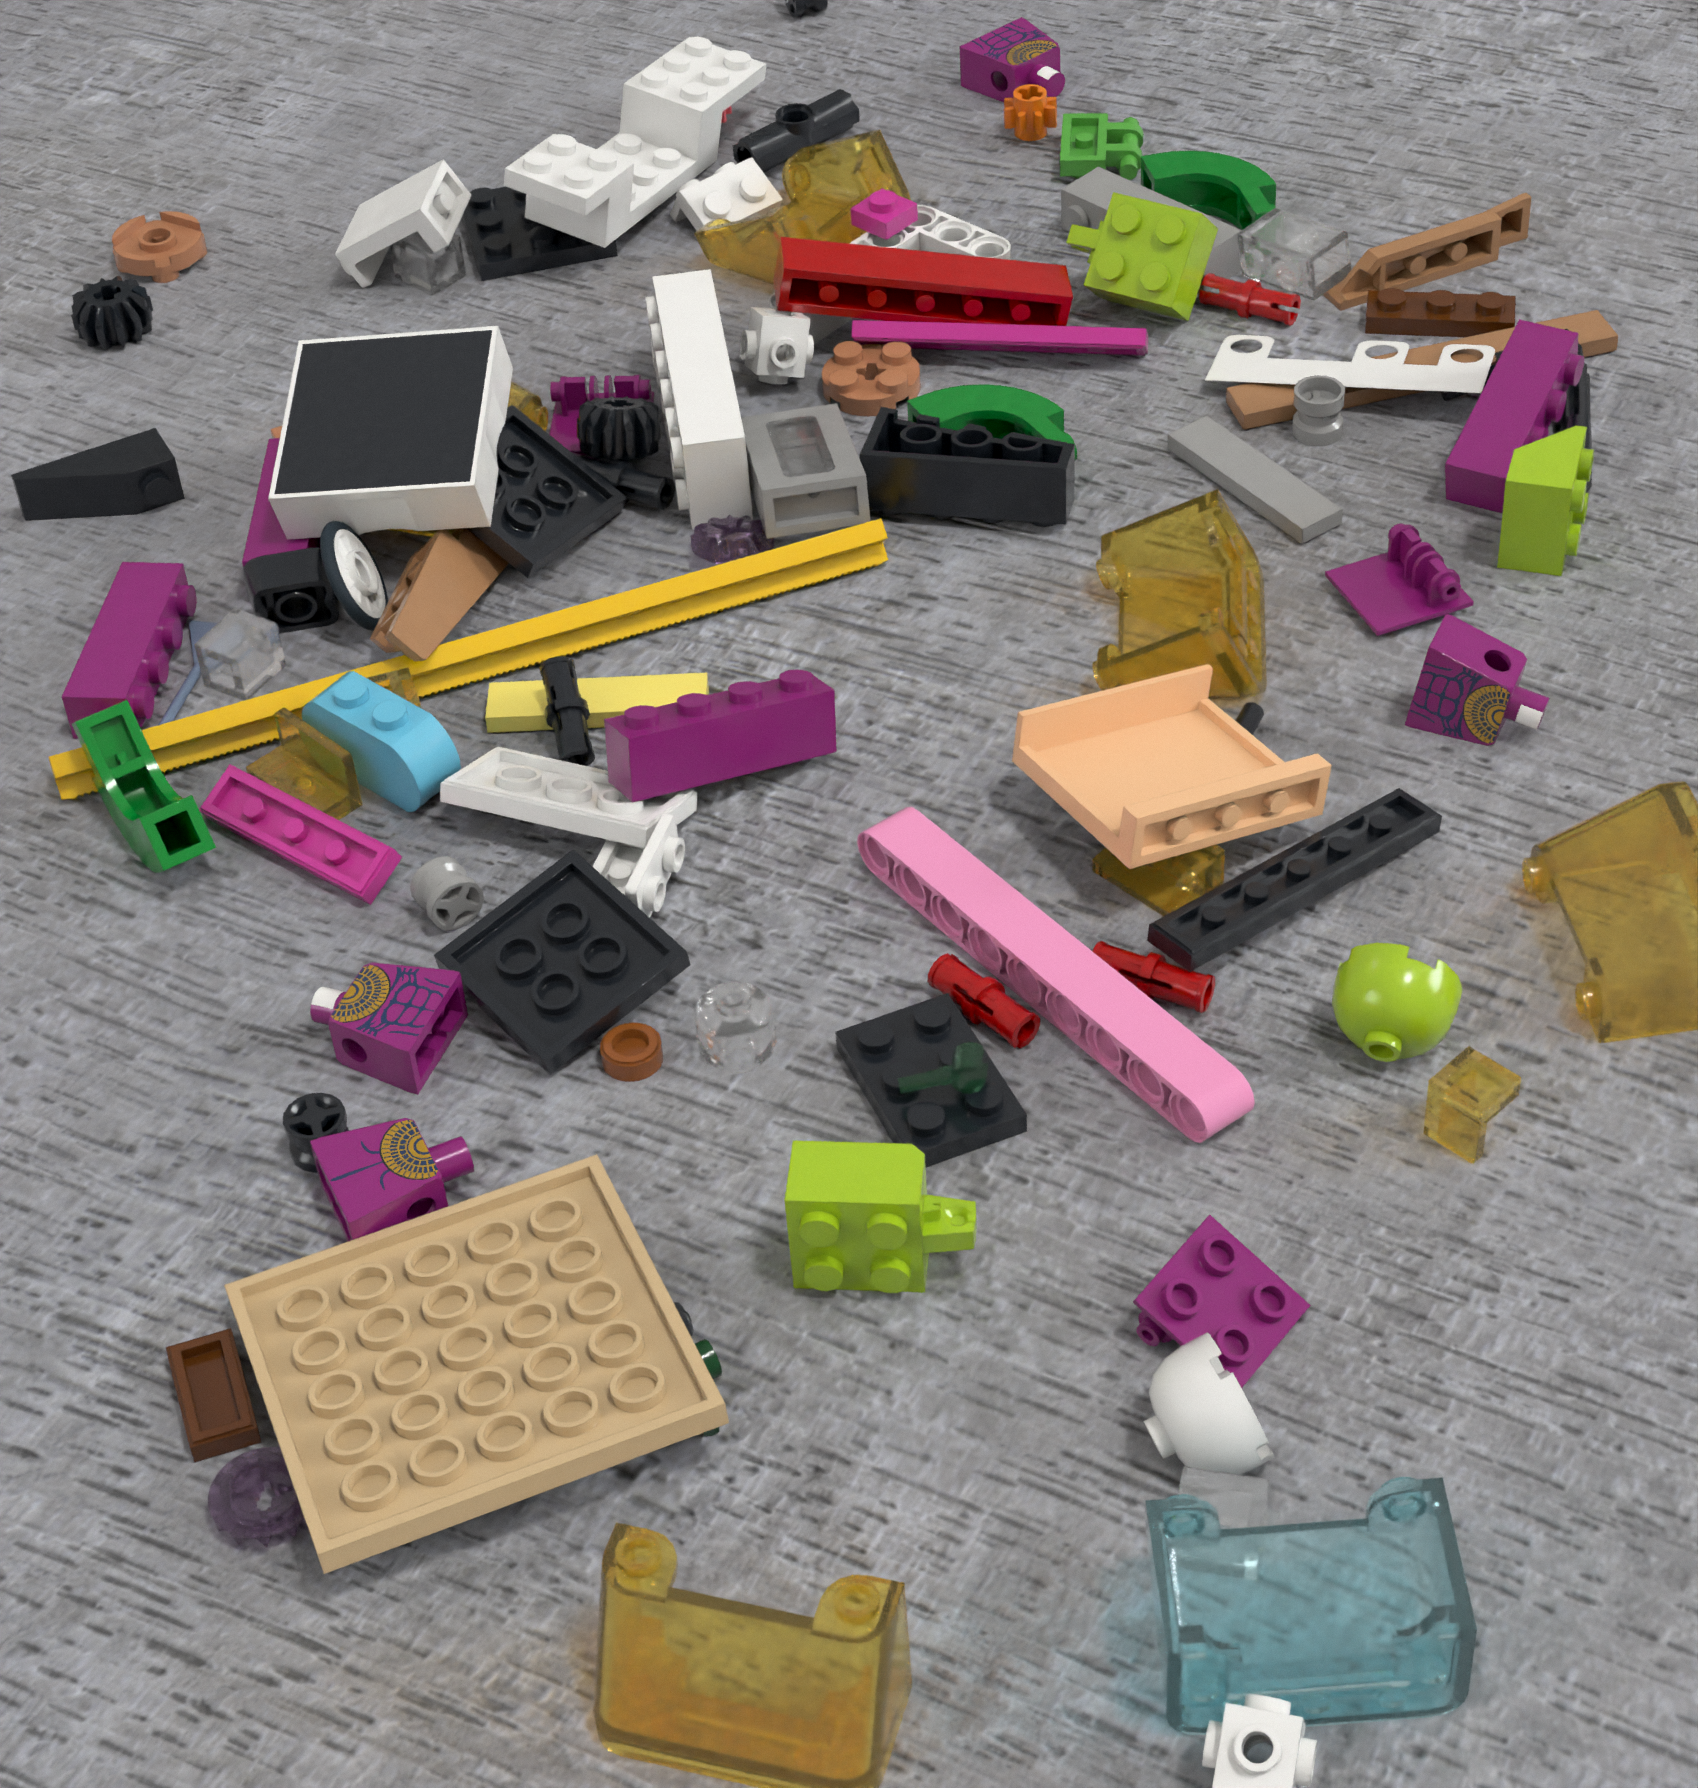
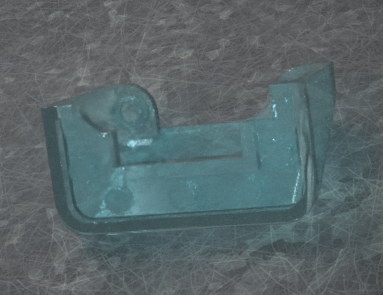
[1145,1477,1477,1735]

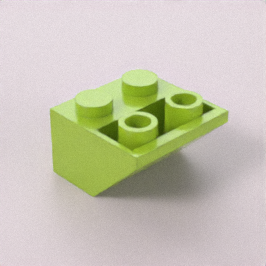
[1497,426,1594,576]

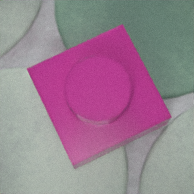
[850,189,918,240]

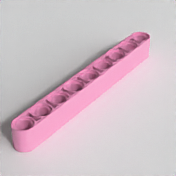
[857,807,1255,1143]

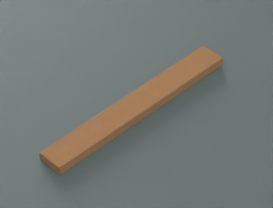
[1226,310,1618,430]

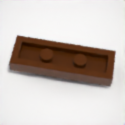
[1365,288,1516,338]

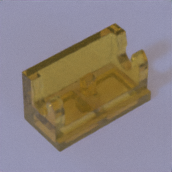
[1092,845,1225,916]

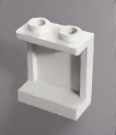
[335,159,471,288]

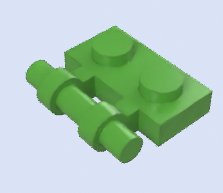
[1060,113,1144,180]

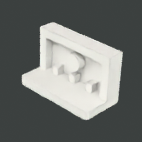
[670,157,783,244]
[593,813,685,918]

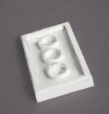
[440,746,697,848]

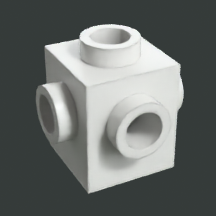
[740,307,814,384]
[1202,1694,1317,1788]

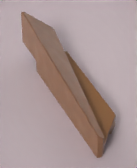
[1322,193,1532,311]
[370,528,509,661]

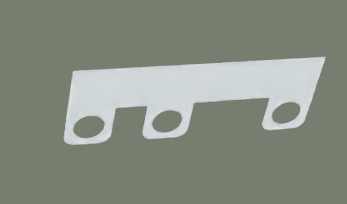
[1205,335,1495,393]

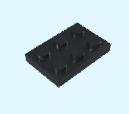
[835,993,1027,1168]

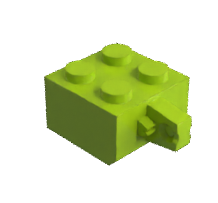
[1066,192,1218,321]
[784,1140,977,1293]

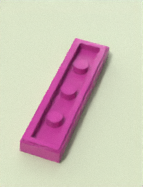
[199,764,402,905]

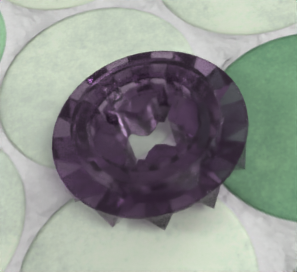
[690,514,774,565]
[208,1447,305,1547]

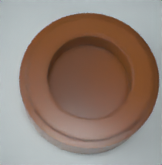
[600,1022,663,1082]

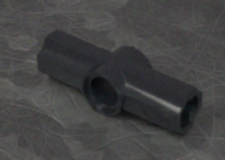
[733,89,860,173]

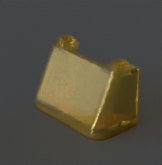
[694,129,911,285]
[1092,489,1267,700]
[1522,781,1698,1044]
[593,1523,912,1788]

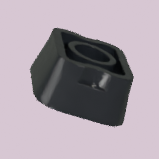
[243,548,339,635]

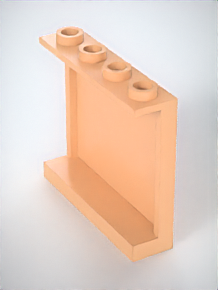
[1012,664,1332,869]

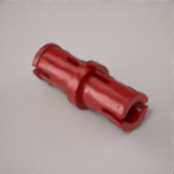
[1199,273,1301,326]
[1092,941,1215,1013]
[927,953,1040,1048]

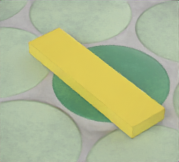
[485,672,709,733]

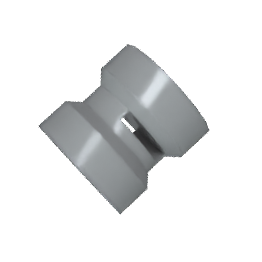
[1292,375,1345,446]

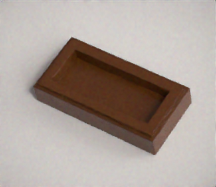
[166,1328,262,1462]

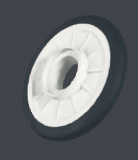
[320,521,388,631]

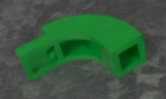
[1141,151,1279,255]
[907,384,1077,461]
[72,700,216,873]

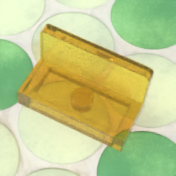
[246,708,363,820]

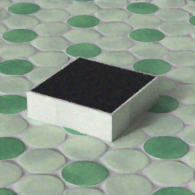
[268,326,513,540]

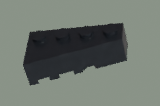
[859,407,1075,527]

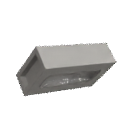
[741,403,870,539]

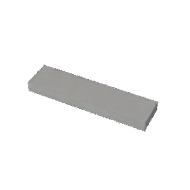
[1168,416,1343,544]

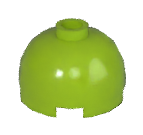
[1332,942,1463,1062]

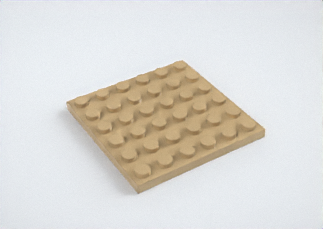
[224,1154,729,1574]

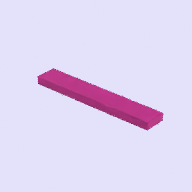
[851,320,1148,356]

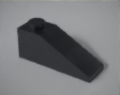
[11,428,185,521]

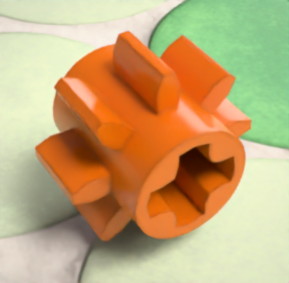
[1004,84,1057,141]

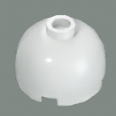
[1143,1333,1275,1478]

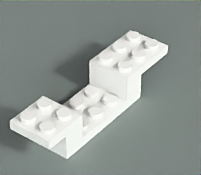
[504,37,766,248]

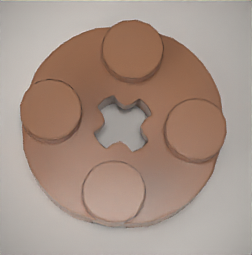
[112,211,207,283]
[822,341,921,416]

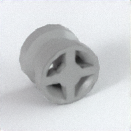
[410,856,484,931]

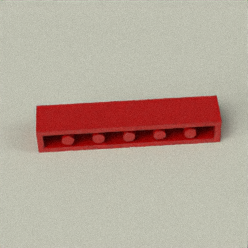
[773,237,1073,326]

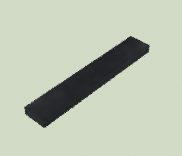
[1147,788,1442,972]

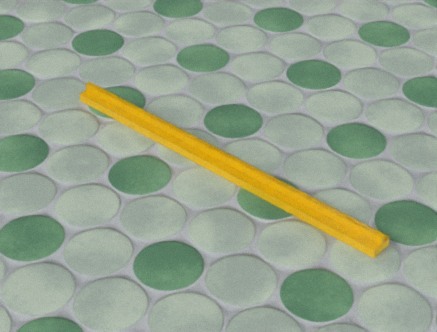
[49,518,888,800]

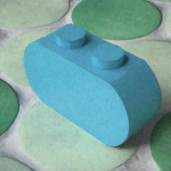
[302,671,461,812]

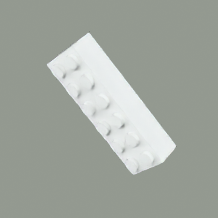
[645,269,753,530]

